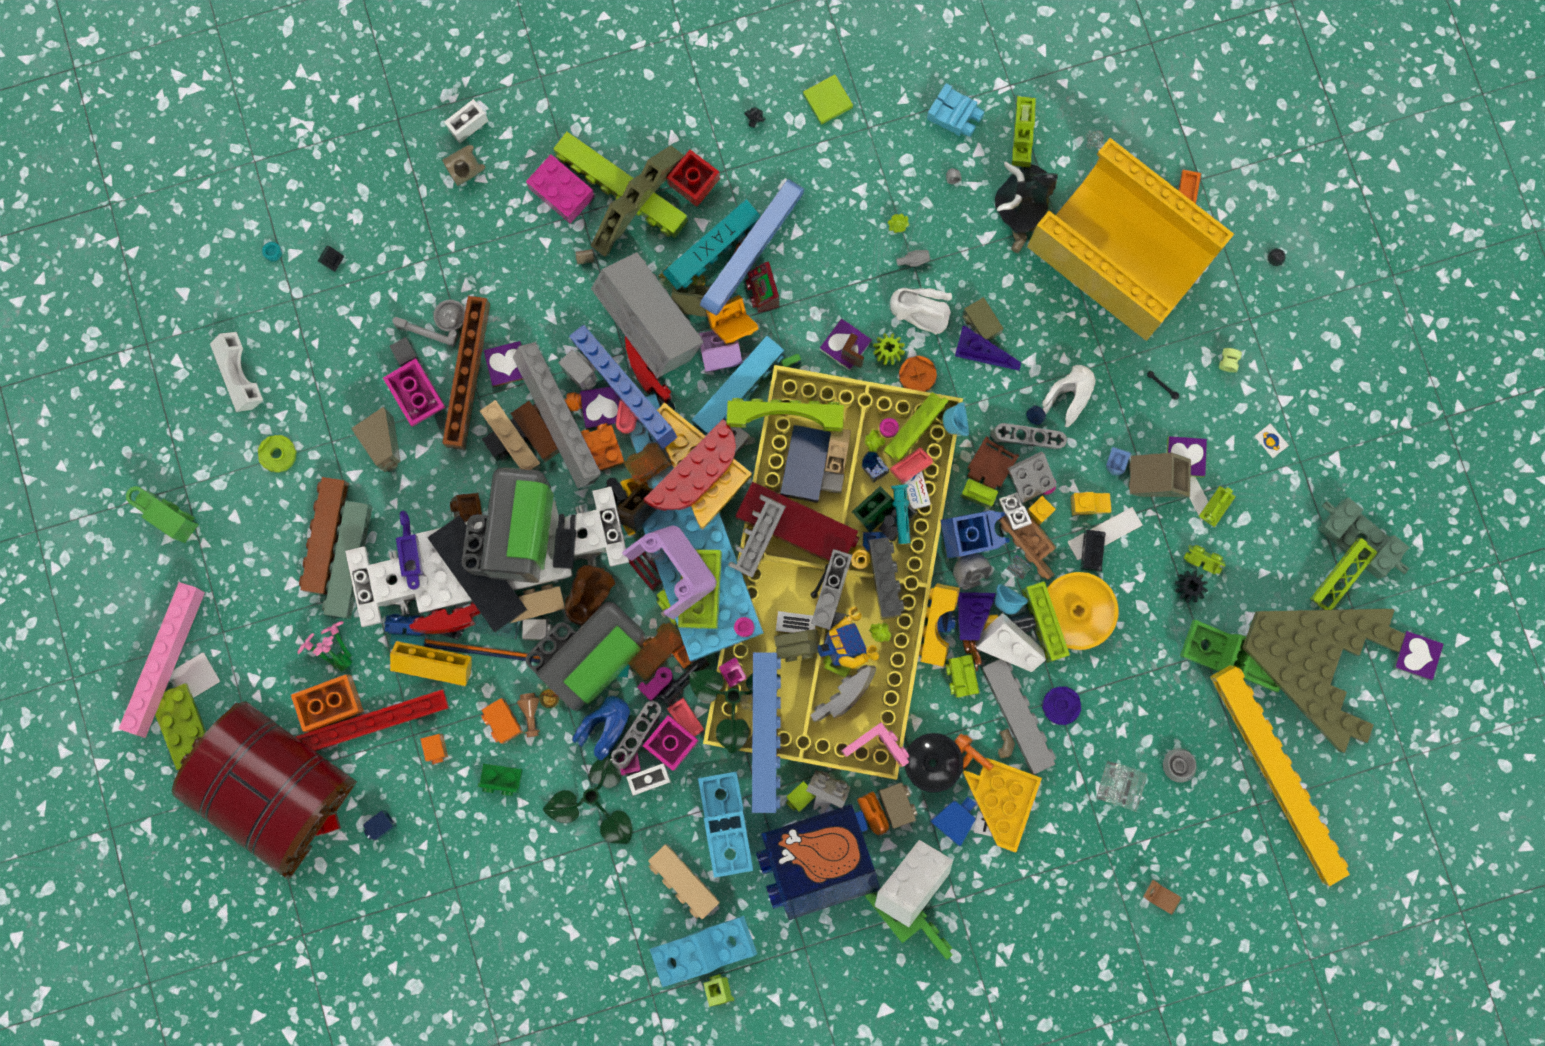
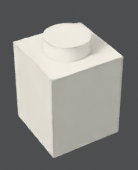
[522,619,552,640]

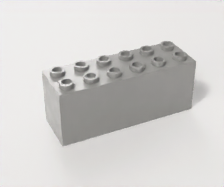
[591,253,704,378]

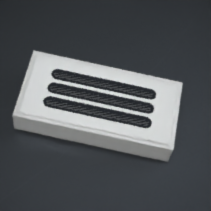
[776,611,815,633]

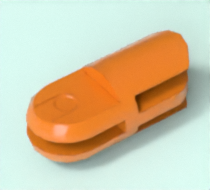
[857,791,889,835]

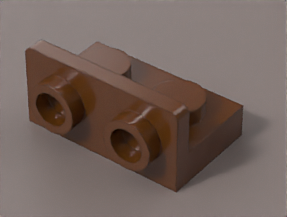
[450,493,482,522]

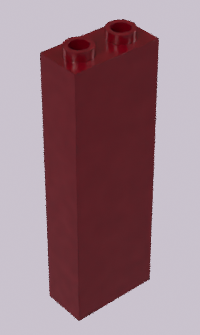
[735,481,860,562]

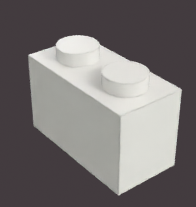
[444,99,488,143]
[627,763,671,796]

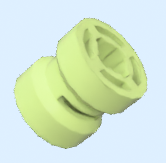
[1219,348,1242,372]

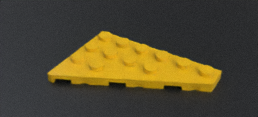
[657,403,752,530]

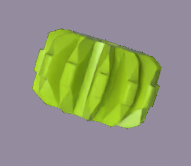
[873,333,905,365]

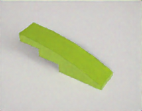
[1011,96,1036,168]

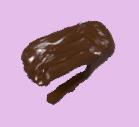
[565,565,616,626]

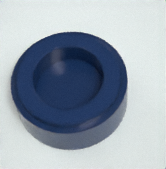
[1026,405,1046,425]

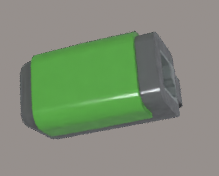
[462,468,554,583]
[526,602,646,712]

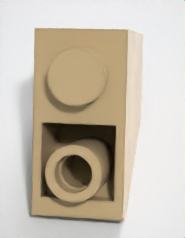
[825,429,851,474]

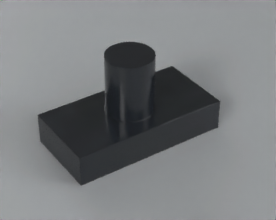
[878,505,917,541]

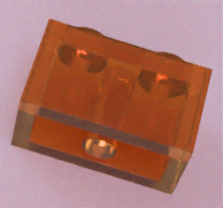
[624,442,672,485]

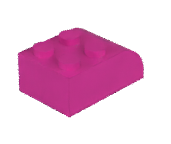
[383,358,445,427]

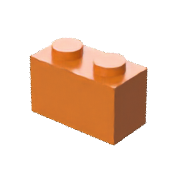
[481,698,523,744]

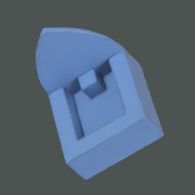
[1106,447,1131,475]

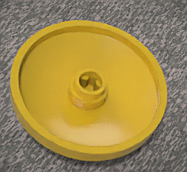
[1047,572,1119,650]

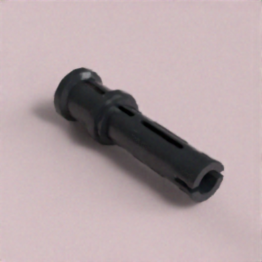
[658,657,710,707]

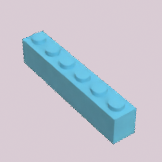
[692,336,785,435]

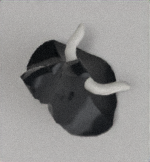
[995,162,1058,234]

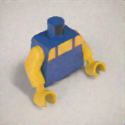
[818,607,879,669]

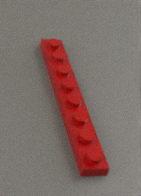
[295,689,449,751]

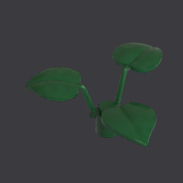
[689,669,781,753]
[543,753,633,844]

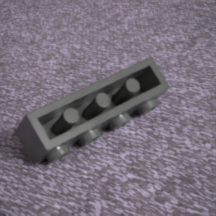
[868,537,904,620]

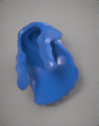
[572,695,630,760]

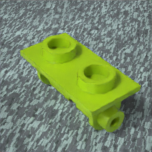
[1198,486,1236,527]
[1184,544,1226,575]

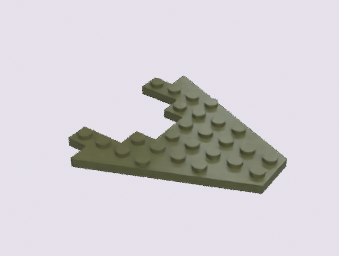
[1242,609,1405,753]

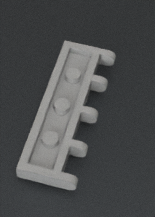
[728,495,786,577]

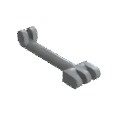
[392,317,458,347]

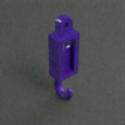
[396,510,423,590]

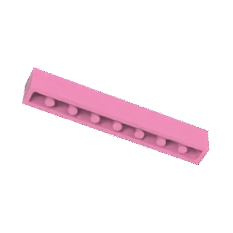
[119,582,205,738]

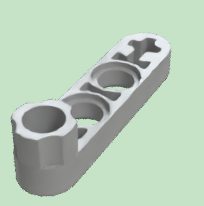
[990,423,1067,449]
[611,701,661,769]

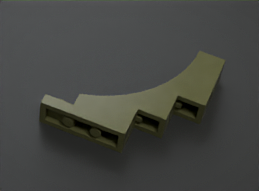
[591,145,685,257]

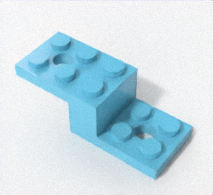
[698,771,753,878]
[649,916,757,987]

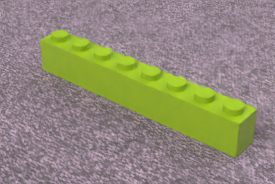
[553,131,688,238]

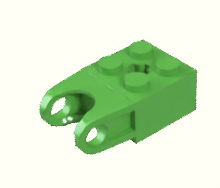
[126,486,199,543]

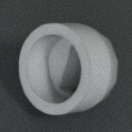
[946,168,962,184]

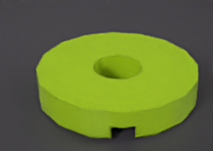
[258,435,297,473]

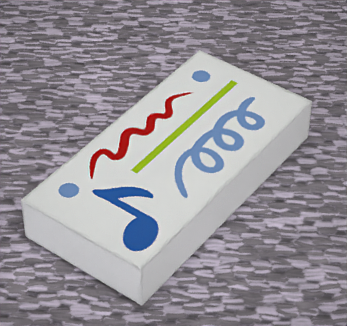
[904,471,931,509]

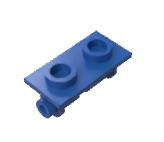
[384,614,424,636]

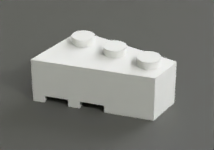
[975,613,1046,672]

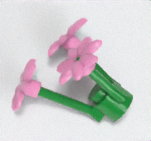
[297,621,353,672]

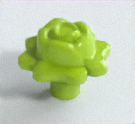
[888,213,909,233]
[865,429,885,453]
[869,623,891,642]

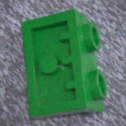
[477,763,523,796]

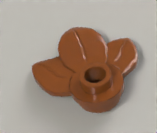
[962,640,982,671]

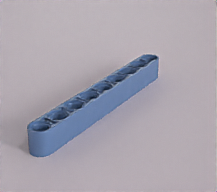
[700,179,805,316]

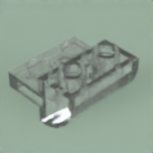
[1096,761,1148,812]

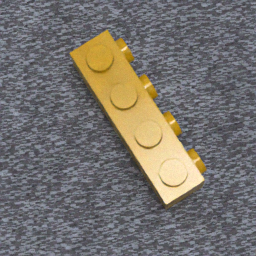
[390,641,472,686]

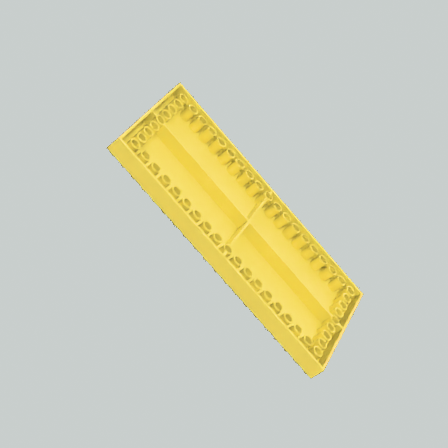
[703,365,963,780]

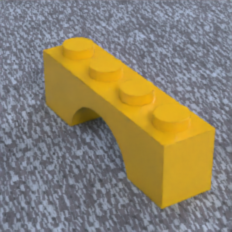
[919,583,960,667]

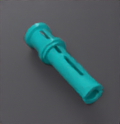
[891,484,911,544]

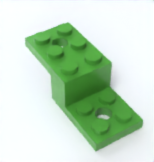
[1180,620,1280,692]
[863,888,953,960]

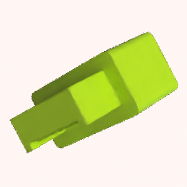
[961,479,998,509]

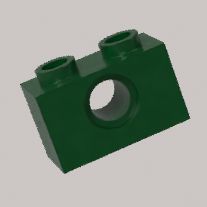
[851,486,895,533]

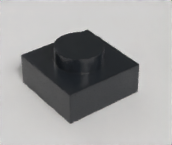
[317,246,344,272]

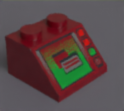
[745,261,779,313]

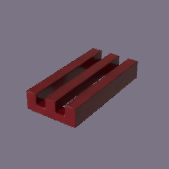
[629,552,662,591]

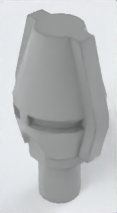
[896,250,930,267]

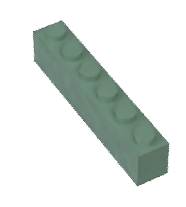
[322,501,372,619]

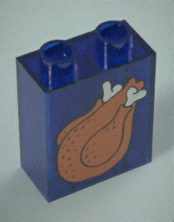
[756,804,880,920]

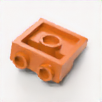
[581,423,625,471]

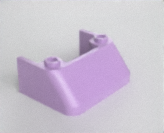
[622,526,717,620]

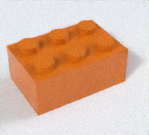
[291,674,364,732]

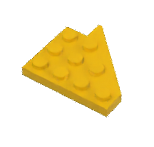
[963,757,1042,853]

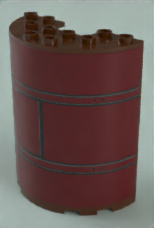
[172,701,357,879]

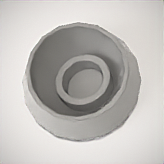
[434,300,465,331]
[1163,748,1197,782]

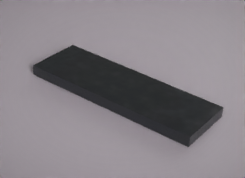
[427,515,527,633]

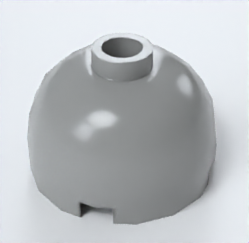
[953,553,993,590]

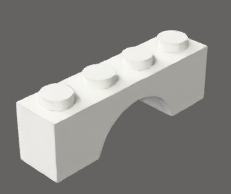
[210,332,263,412]

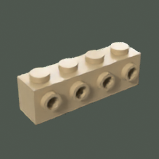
[648,844,720,919]

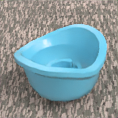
[943,402,969,436]
[995,584,1028,614]

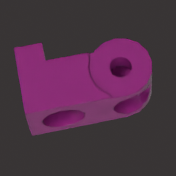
[637,667,673,701]

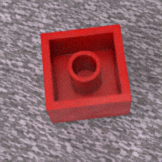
[667,149,720,207]

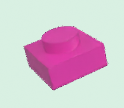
[618,753,641,776]

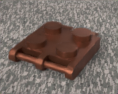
[967,436,1019,490]

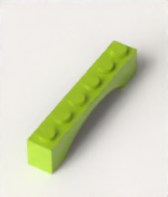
[727,398,844,432]

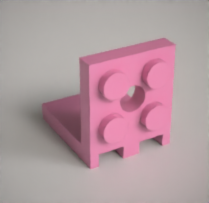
[841,722,910,767]

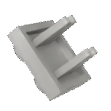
[1007,451,1057,503]
[806,770,851,813]

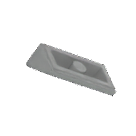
[821,471,844,493]

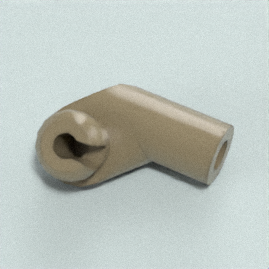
[1011,231,1027,253]
[998,728,1015,758]

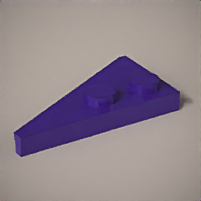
[955,326,1021,371]

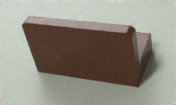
[841,333,864,368]

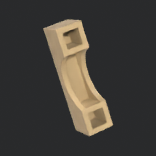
[480,400,540,470]

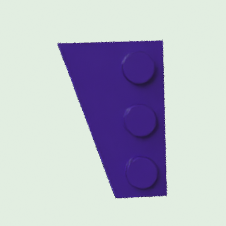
[957,592,996,640]

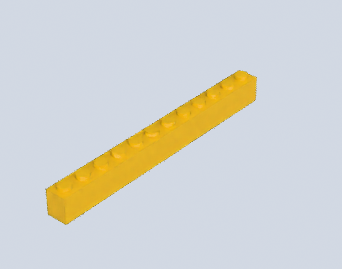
[1210,665,1350,886]

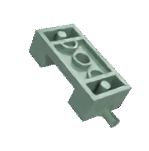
[1318,497,1410,579]

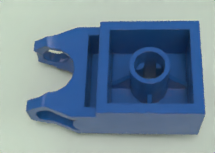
[940,510,1010,558]

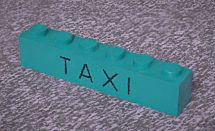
[662,199,761,290]

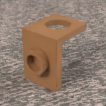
[1143,880,1182,915]

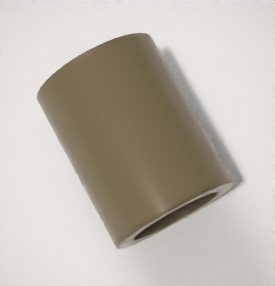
[576,249,595,265]

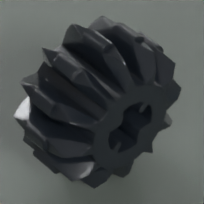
[1174,570,1208,603]

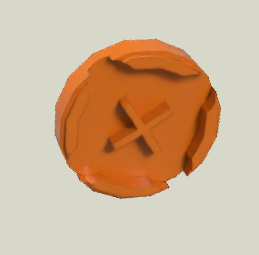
[899,356,937,392]

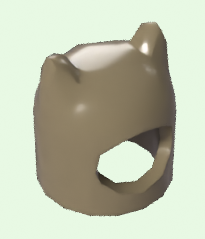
[442,145,485,186]

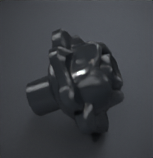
[744,107,766,128]

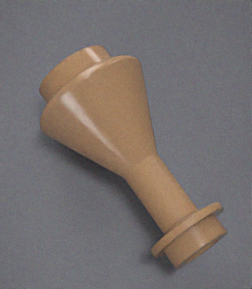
[516,693,540,738]

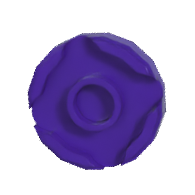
[1042,686,1081,725]

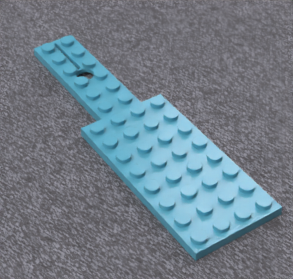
[630,393,764,662]

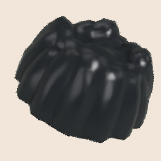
[1267,248,1286,266]

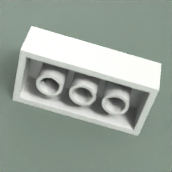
[875,840,953,927]

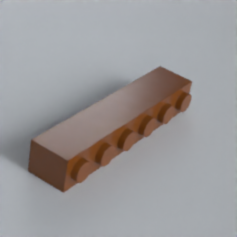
[299,477,349,595]

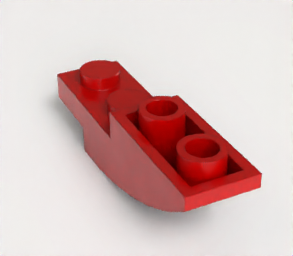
[625,336,671,403]
[409,601,481,634]

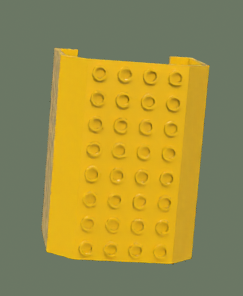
[1027,138,1234,341]

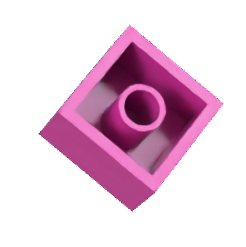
[643,715,699,771]

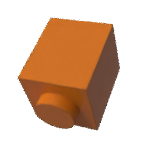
[420,734,448,765]

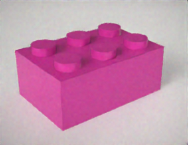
[526,155,595,224]

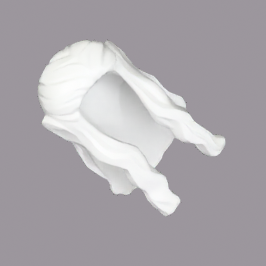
[890,288,952,335]
[1043,365,1096,427]

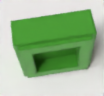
[781,354,801,368]

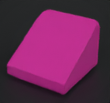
[719,658,747,688]

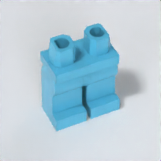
[927,83,984,137]

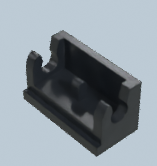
[1080,530,1106,572]

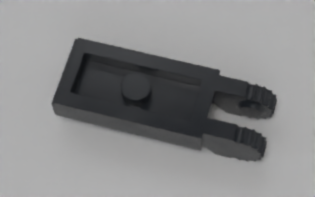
[553,514,577,569]

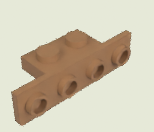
[999,516,1057,580]

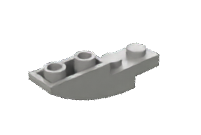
[811,549,852,630]
[810,664,876,722]

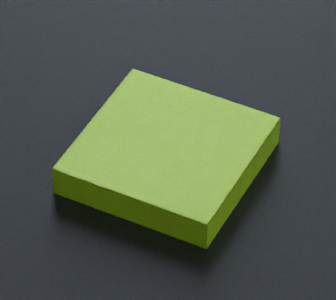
[803,74,853,125]

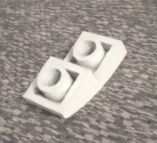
[999,492,1032,530]

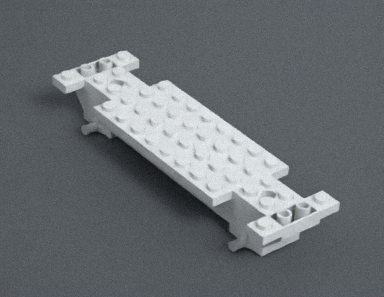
[345,487,629,627]

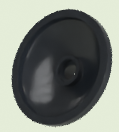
[904,733,963,793]

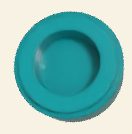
[262,242,282,262]

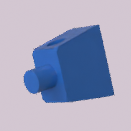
[930,797,976,846]

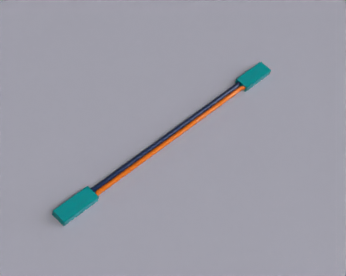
[390,633,630,678]

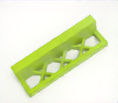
[883,392,949,463]
[1310,538,1378,610]
[1022,581,1070,663]

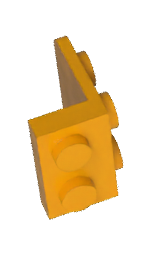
[706,295,759,343]

